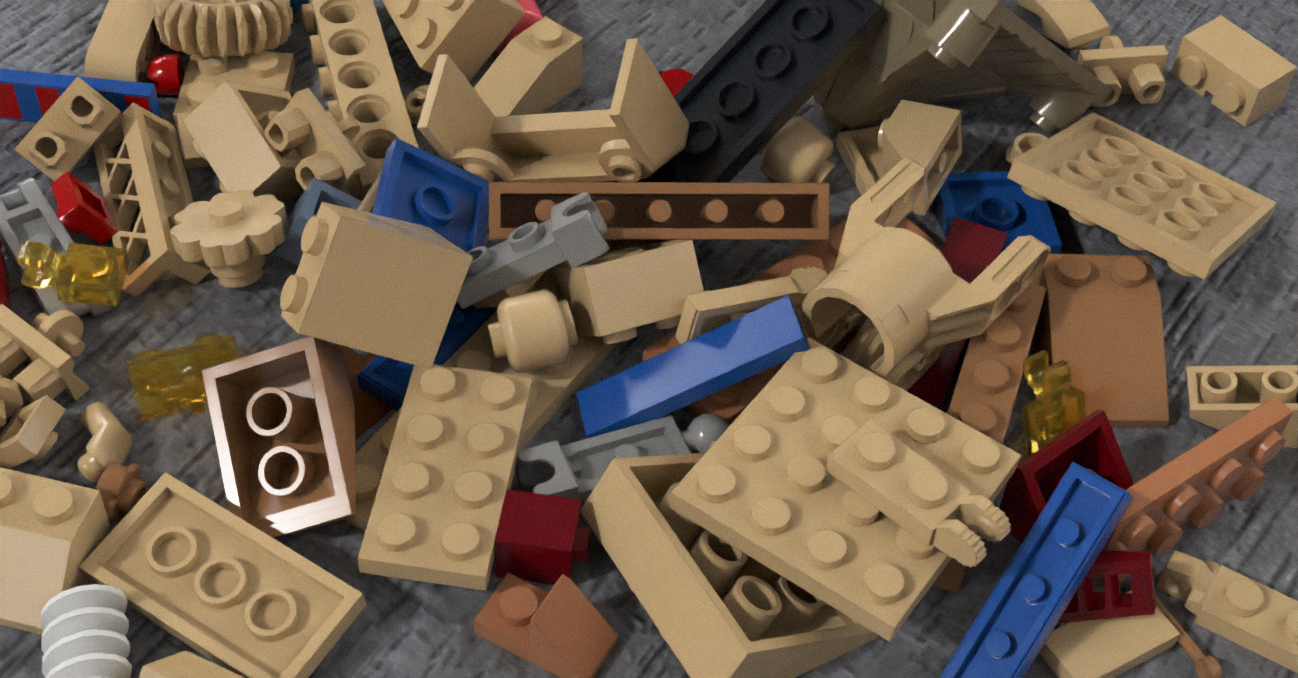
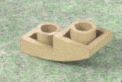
[1017,0,1110,50]

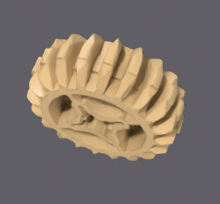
[154,0,293,58]

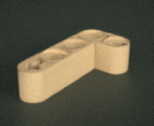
[84,0,163,83]

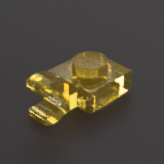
[16,241,129,306]
[1022,350,1086,457]

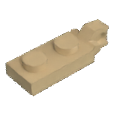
[1156,550,1298,673]

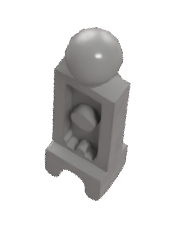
[457,192,609,309]
[516,414,730,507]

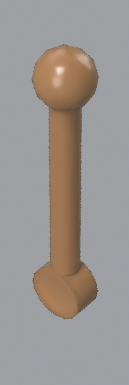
[1129,582,1223,678]

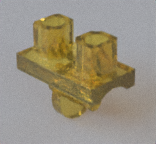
[126,333,239,420]

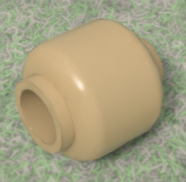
[758,117,836,183]
[487,289,578,373]

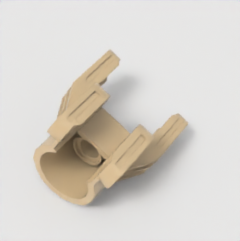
[800,157,1051,391]

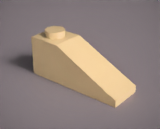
[474,16,583,117]

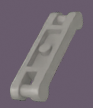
[0,177,110,317]

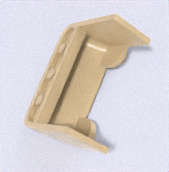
[417,38,689,182]

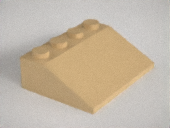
[581,453,878,678]

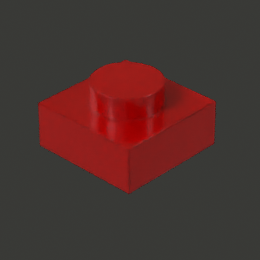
[51,171,118,245]

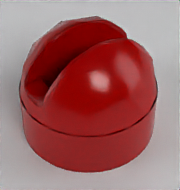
[145,54,185,96]

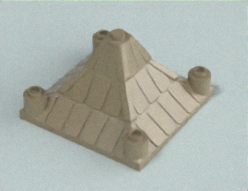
[813,0,1113,136]

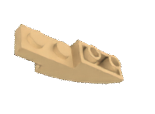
[1186,365,1298,448]

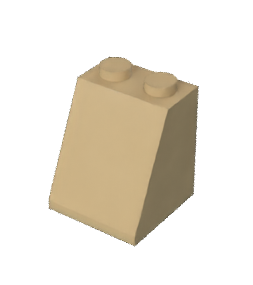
[280,202,473,369]

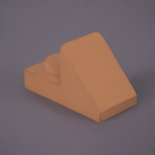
[474,573,618,678]

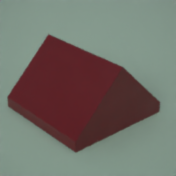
[999,410,1134,543]

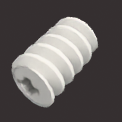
[41,584,132,678]

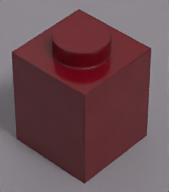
[495,489,591,585]

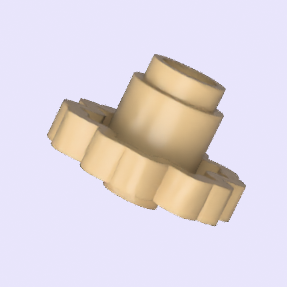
[170,190,288,288]

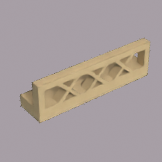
[93,102,211,297]

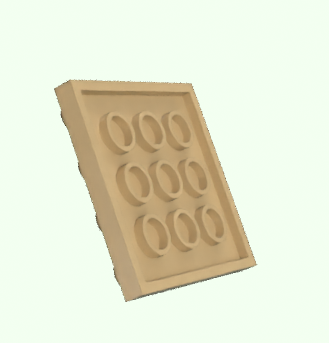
[1007,112,1277,280]
[669,337,1021,642]

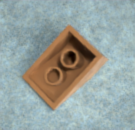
[1032,254,1169,428]
[202,336,356,539]

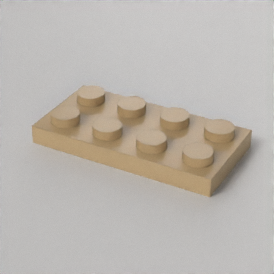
[358,364,533,591]
[79,472,367,678]

